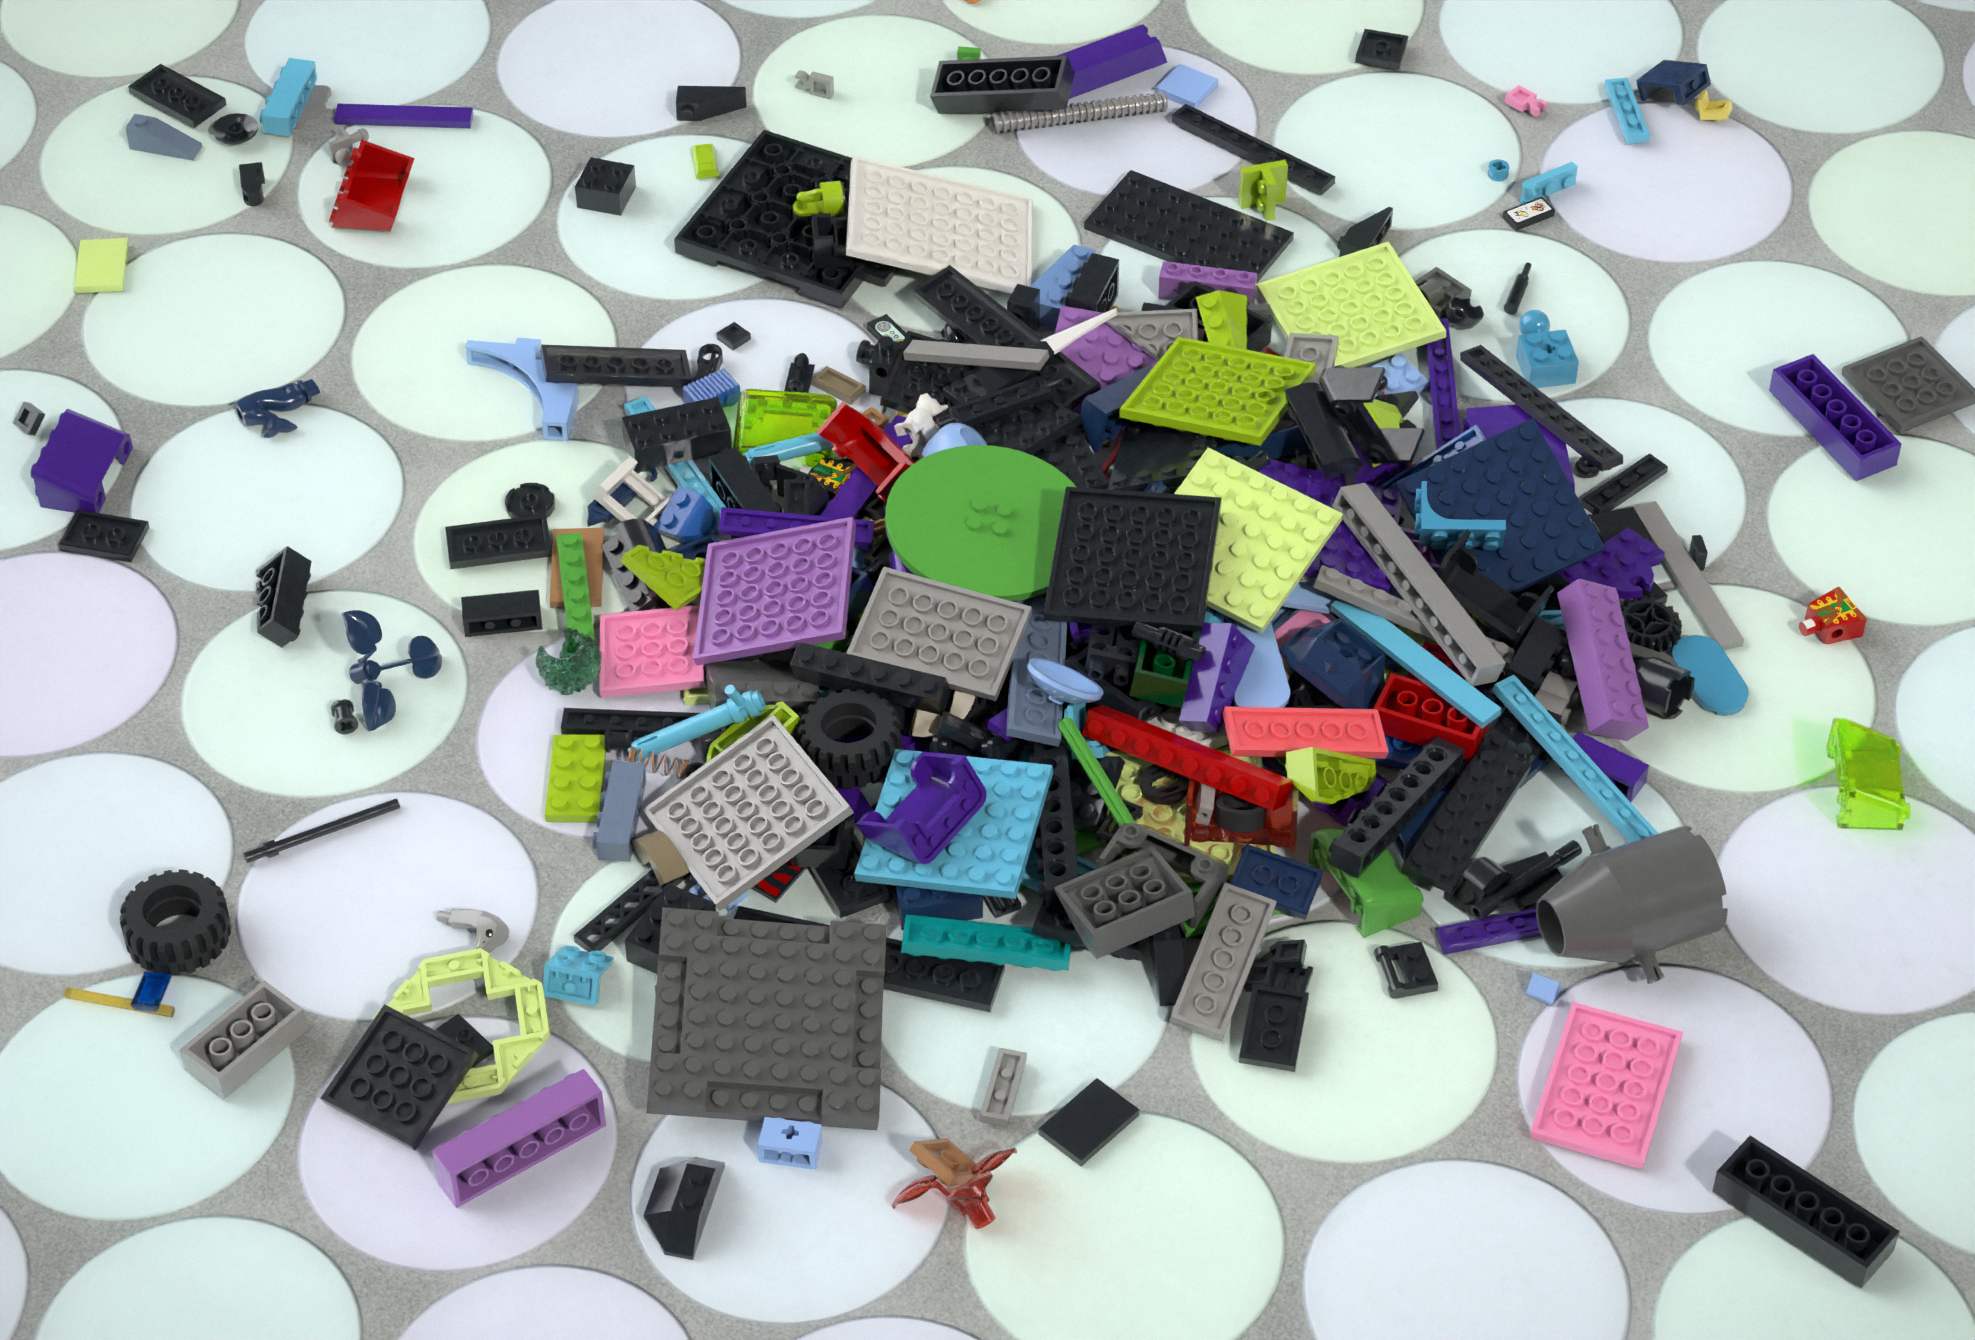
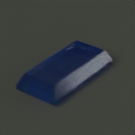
[131,972,172,1012]

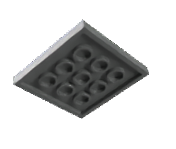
[1841,336,1975,433]

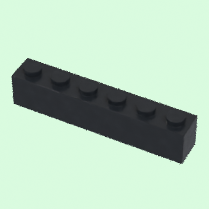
[790,642,952,715]

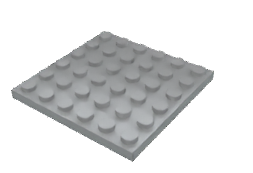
[643,714,854,911]

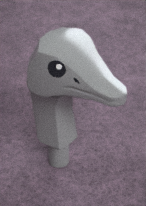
[437,909,509,953]

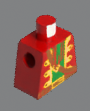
[1799,587,1867,645]

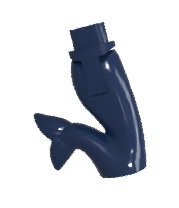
[234,379,320,438]

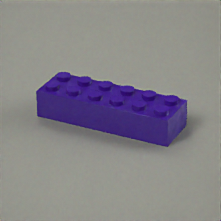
[1769,354,1902,481]

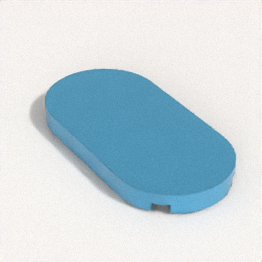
[1672,635,1749,716]

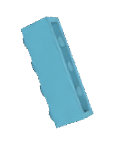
[260,58,317,137]

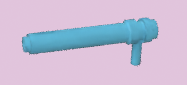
[743,419,875,467]
[628,685,766,761]

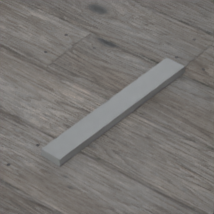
[1633,501,1744,651]

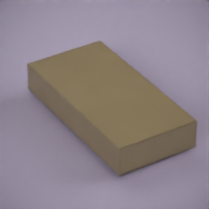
[812,366,866,405]

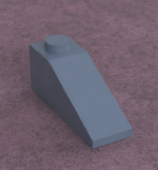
[125,114,203,161]

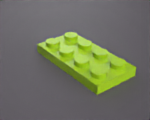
[545,735,606,822]

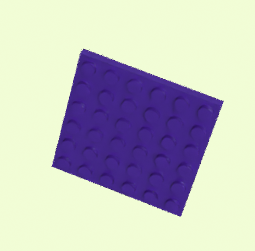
[1258,458,1402,593]

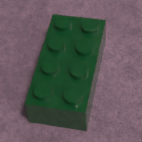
[1129,630,1198,708]

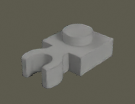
[795,70,834,100]

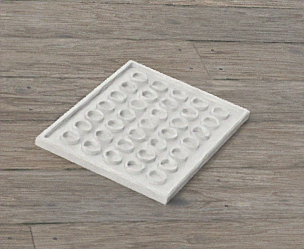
[846,156,1033,294]

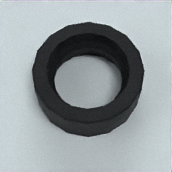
[1214,794,1267,833]

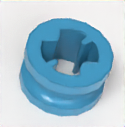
[1488,159,1509,181]

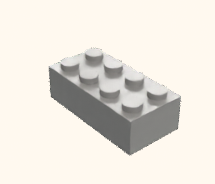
[180,980,308,1100]

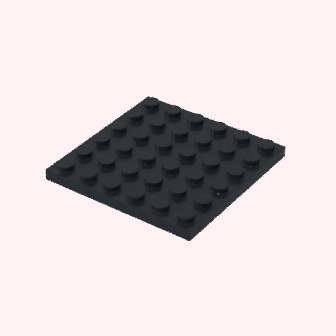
[1043,487,1222,632]

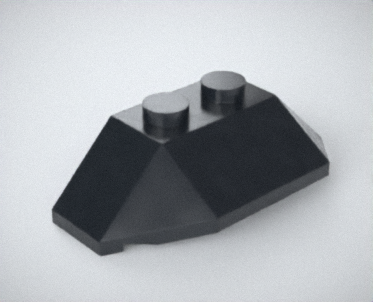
[643,1157,725,1260]

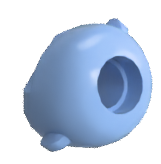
[922,423,987,457]

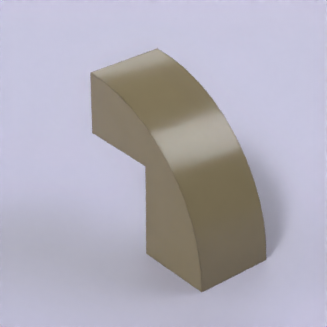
[909,690,975,737]
[632,830,689,886]

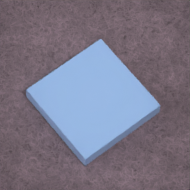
[1156,64,1218,108]

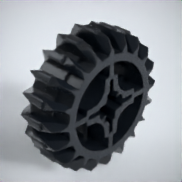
[1620,597,1682,654]

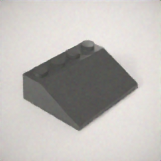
[704,661,820,716]
[1054,845,1195,959]

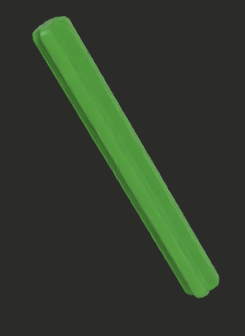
[1058,718,1136,827]

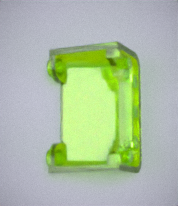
[733,389,838,468]
[1826,718,1910,830]

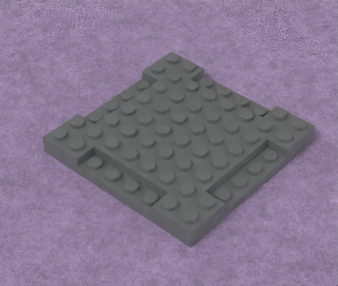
[646,907,887,1130]

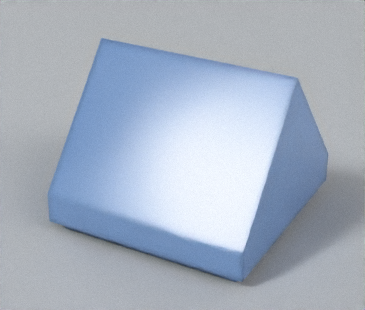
[1526,972,1563,1006]

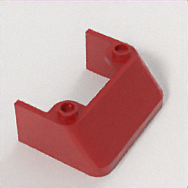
[816,402,916,504]

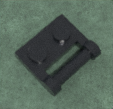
[1374,941,1438,999]

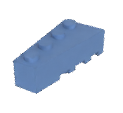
[1030,245,1096,329]

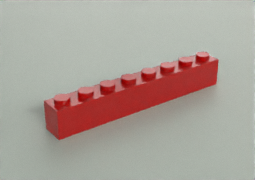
[1082,705,1293,811]

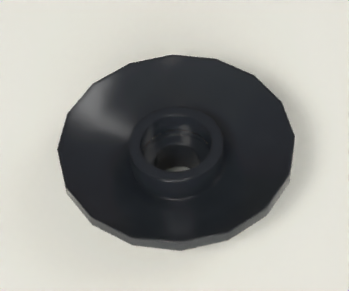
[212,113,258,145]

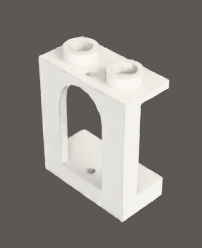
[593,456,674,526]

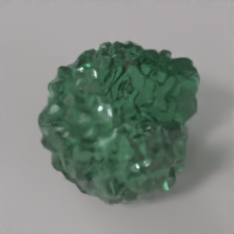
[536,628,602,695]

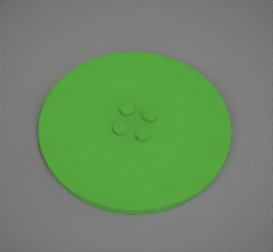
[885,445,1076,601]

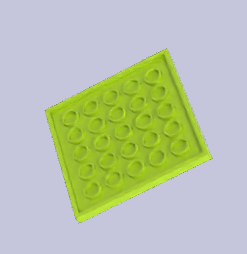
[1120,337,1316,446]

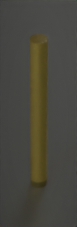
[64,987,175,1018]

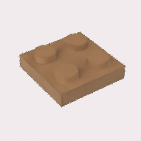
[909,1138,987,1186]

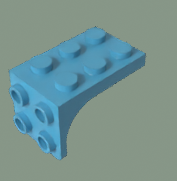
[1415,481,1506,550]

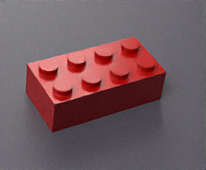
[1373,673,1490,761]

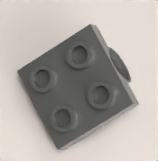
[1414,267,1472,318]

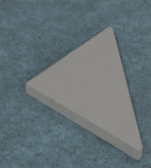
[1106,309,1198,361]

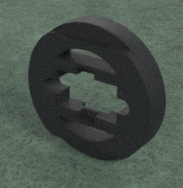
[1140,764,1189,805]

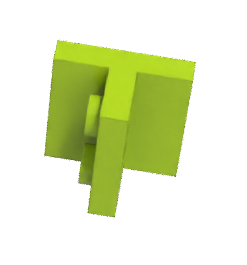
[1238,160,1288,221]

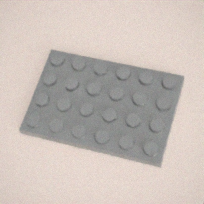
[847,567,1032,701]

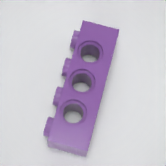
[1158,261,1257,300]

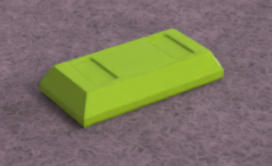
[691,143,719,179]

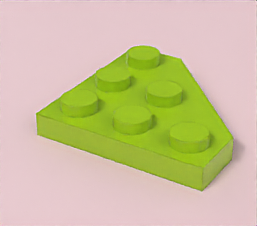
[620,545,706,611]

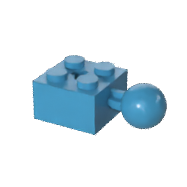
[1516,310,1579,388]

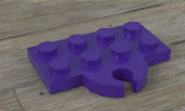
[1559,528,1665,599]

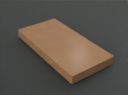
[550,528,604,608]

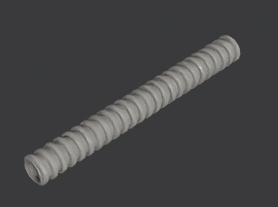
[992,91,1168,134]

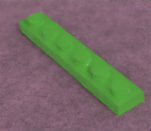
[556,532,596,652]

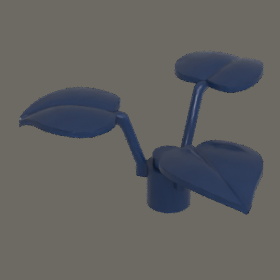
[341,610,442,731]

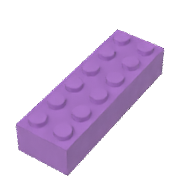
[1557,579,1649,741]
[432,1069,606,1208]

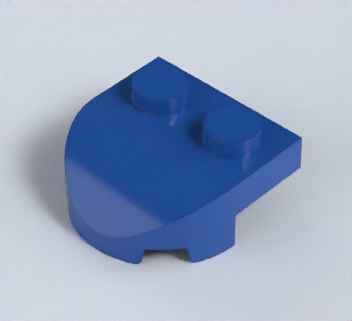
[654,486,716,545]

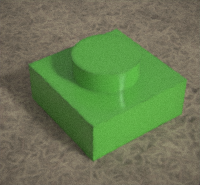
[957,46,981,60]

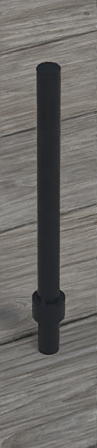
[243,798,400,863]

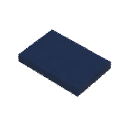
[1230,844,1324,920]

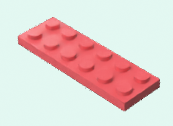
[1222,707,1389,758]

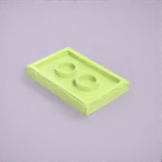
[74,238,129,293]

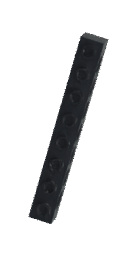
[1028,733,1078,907]
[1329,736,1466,878]

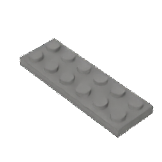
[1169,882,1277,1041]

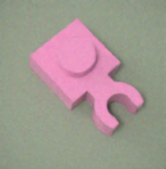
[1504,85,1547,117]

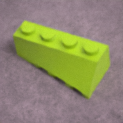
[1196,290,1247,350]

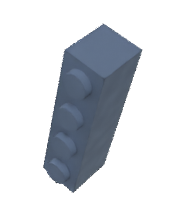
[592,761,647,862]

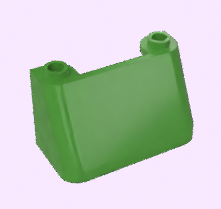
[1309,828,1424,938]

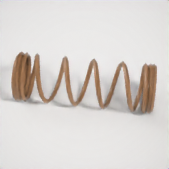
[628,746,689,780]

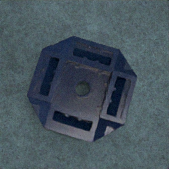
[1279,619,1385,709]

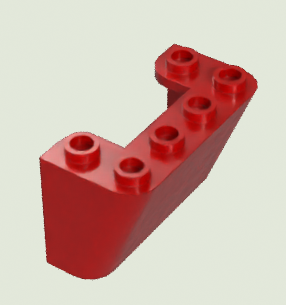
[329,139,415,232]

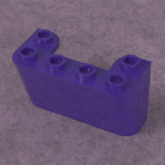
[31,409,133,513]

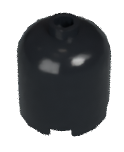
[1635,657,1695,720]

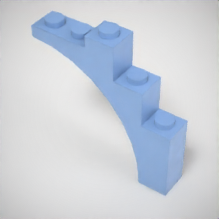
[465,337,579,441]

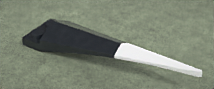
[942,308,1118,405]

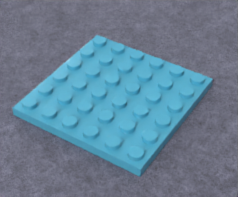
[854,749,1053,899]

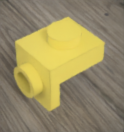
[1695,90,1733,122]

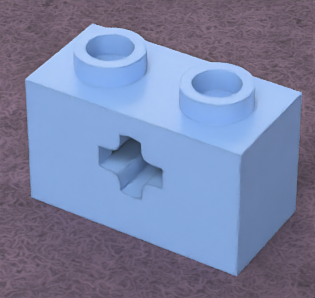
[758,1117,823,1170]

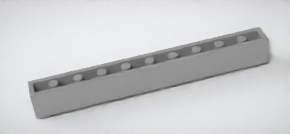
[1332,483,1506,686]

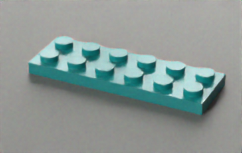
[901,914,1071,971]

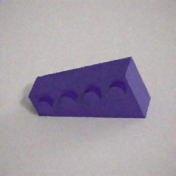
[1179,623,1255,733]

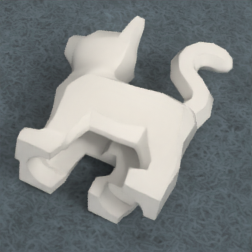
[894,393,948,459]

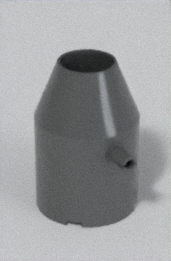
[1536,824,1728,984]

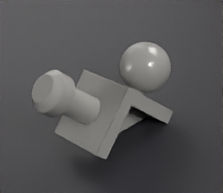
[328,125,369,165]

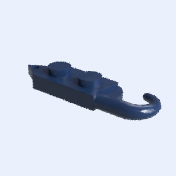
[587,468,658,527]

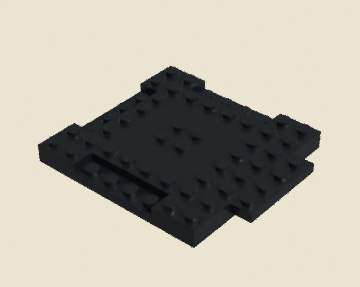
[674,130,900,308]

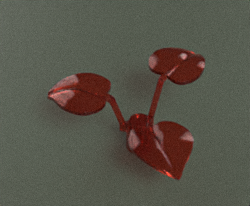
[892,1147,1017,1229]

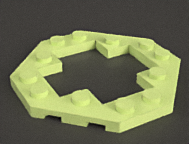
[374,948,551,1105]

